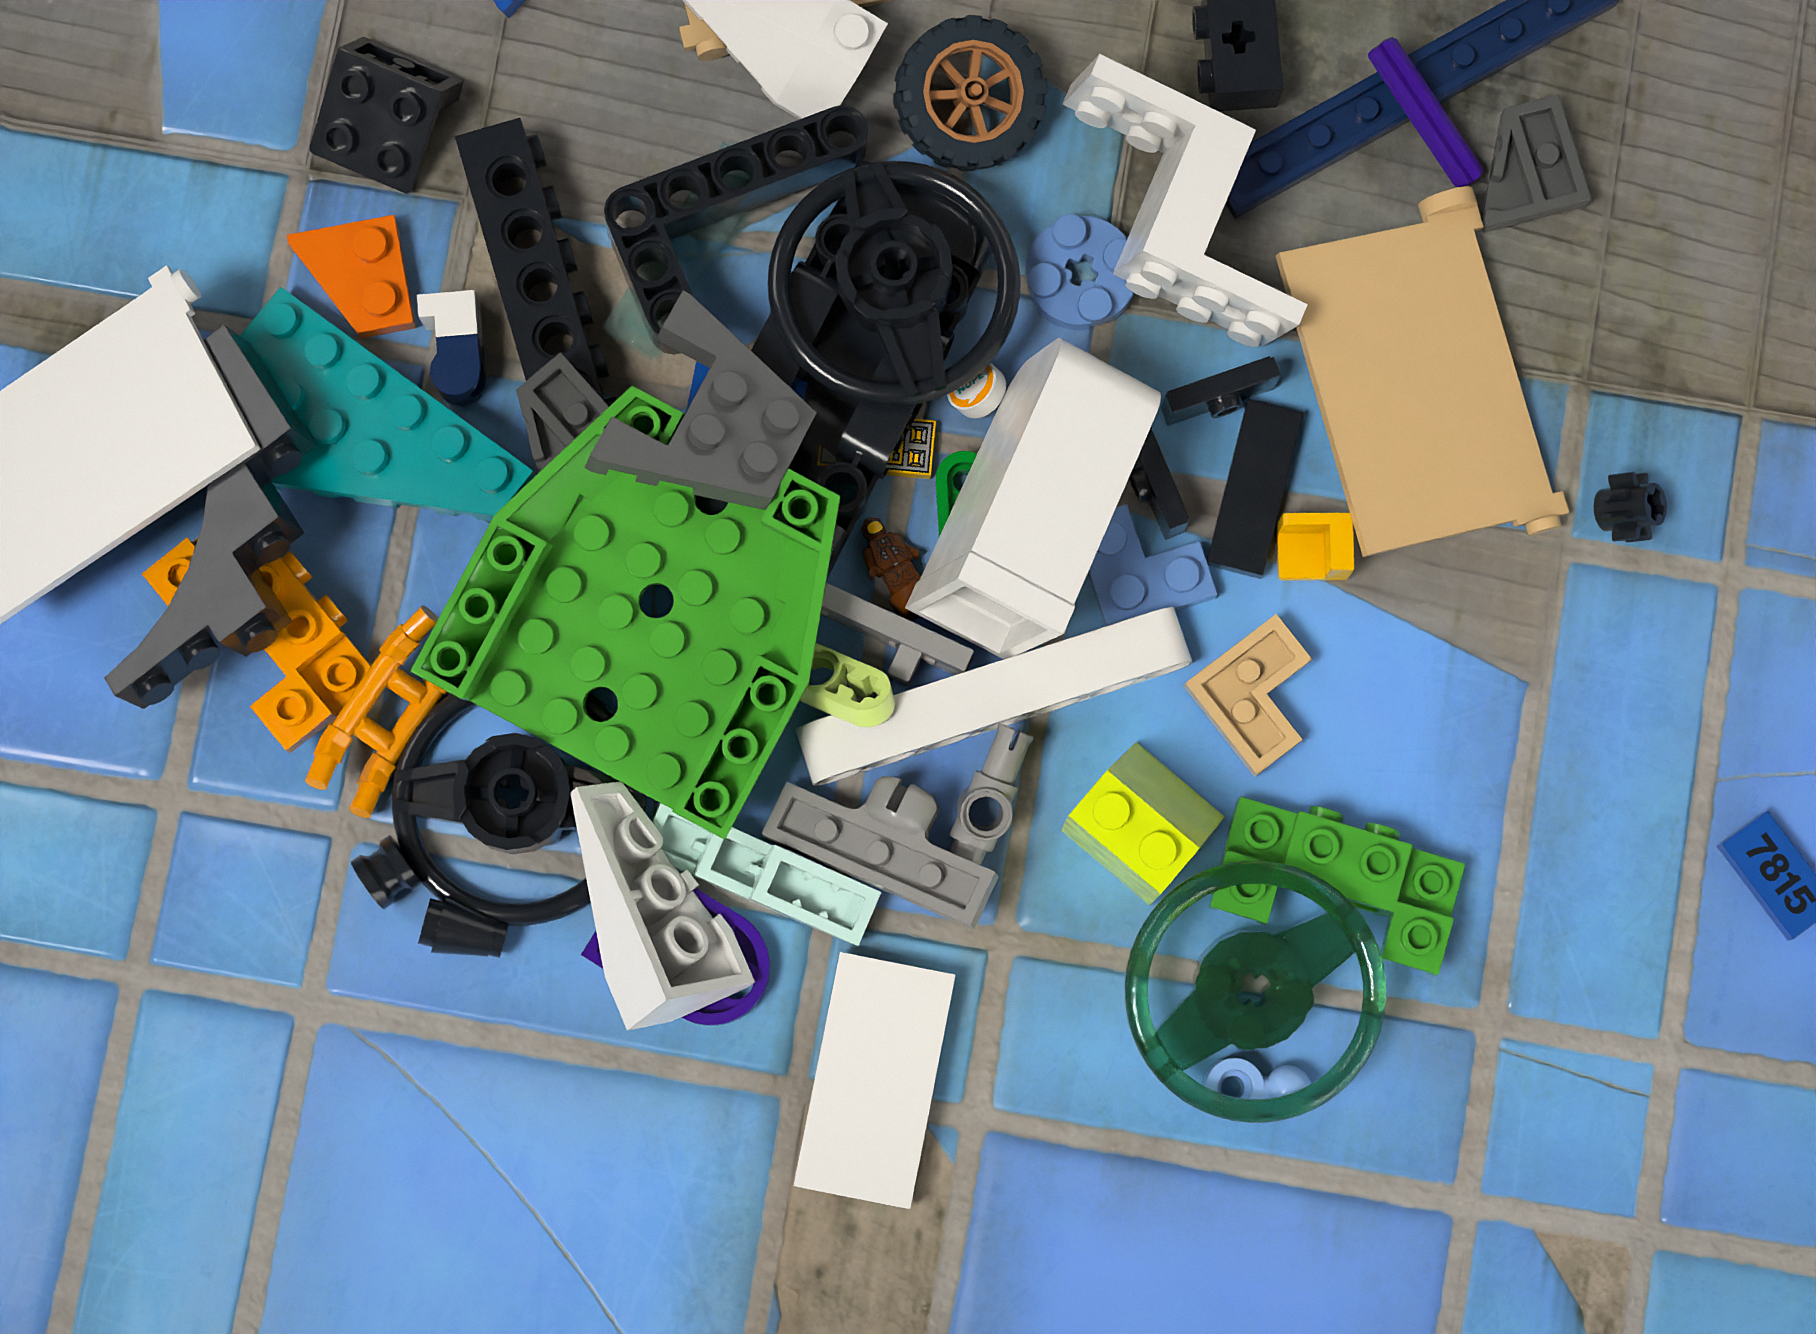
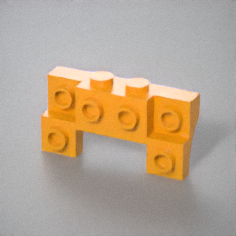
[142,537,371,753]

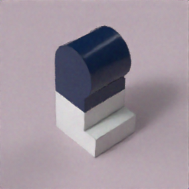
[417,290,486,406]

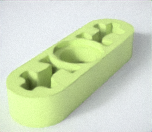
[800,643,895,727]

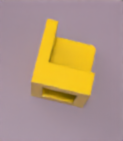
[1276,513,1354,581]

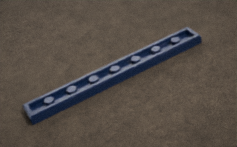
[1225,0,1619,219]

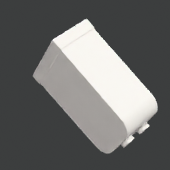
[905,338,1161,659]

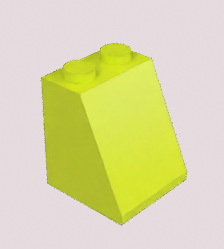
[1061,742,1225,906]

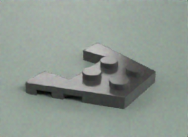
[584,290,817,510]

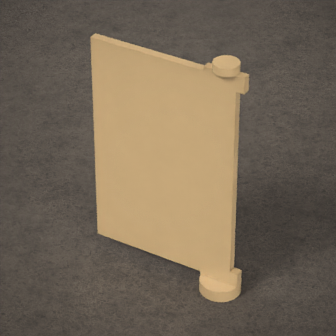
[1275,186,1569,557]

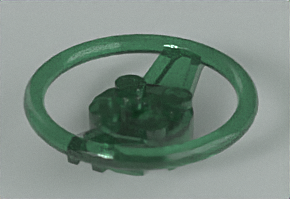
[1124,860,1387,1123]

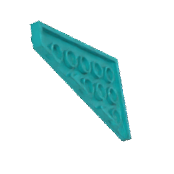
[240,287,537,522]

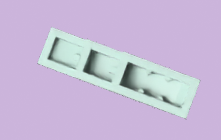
[651,802,881,946]

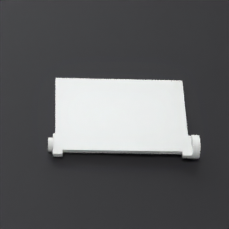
[0,265,261,624]

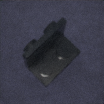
[309,36,464,194]

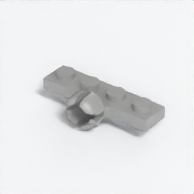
[761,776,999,930]

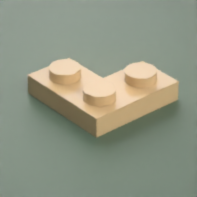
[1183,614,1312,777]

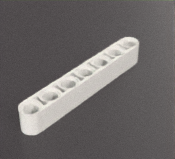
[795,607,1193,786]

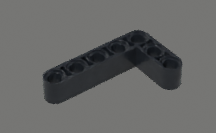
[604,105,868,355]

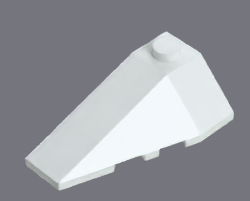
[683,0,888,119]
[570,781,755,1031]

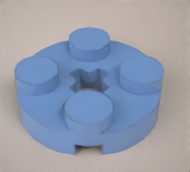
[1025,214,1134,331]

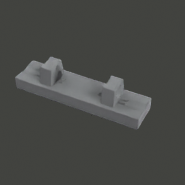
[821,583,974,687]

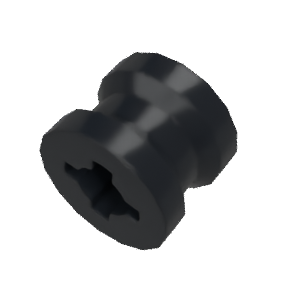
[351,835,423,909]

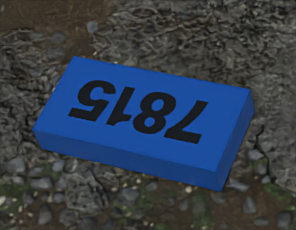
[1717,811,1816,941]

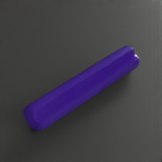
[1368,37,1483,187]

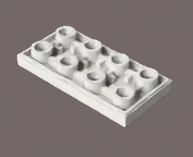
[794,952,955,1209]

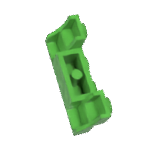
[1208,796,1465,976]

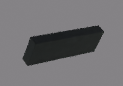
[1206,399,1303,579]

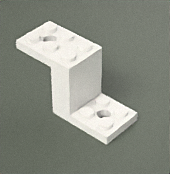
[1063,54,1308,347]

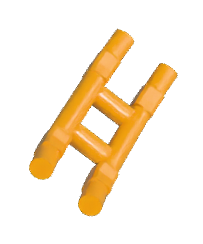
[305,605,447,818]

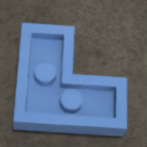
[1087,504,1218,627]

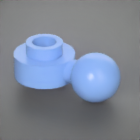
[1202,1058,1312,1118]

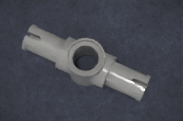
[949,723,1034,865]

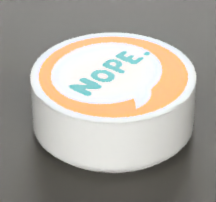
[947,363,1006,418]

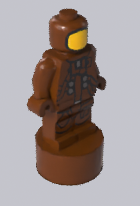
[861,517,921,621]

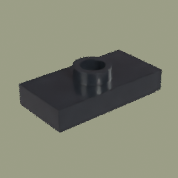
[1161,356,1281,426]
[1129,428,1190,540]

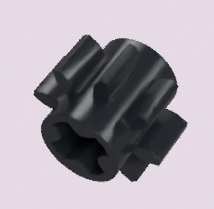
[1593,471,1667,543]

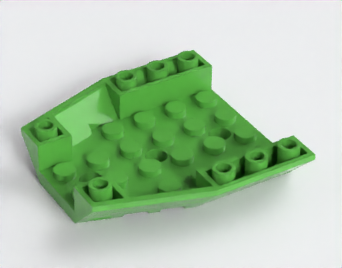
[410,386,840,840]

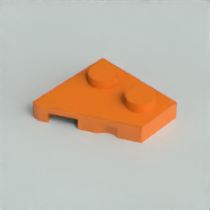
[287,215,416,339]

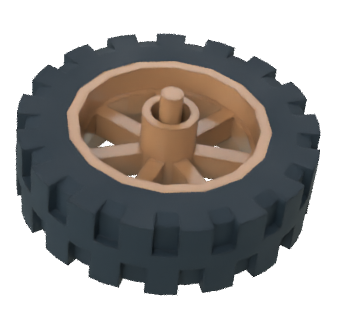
[893,15,1048,171]

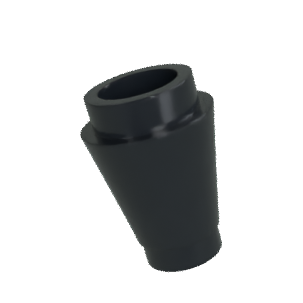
[418,896,509,958]

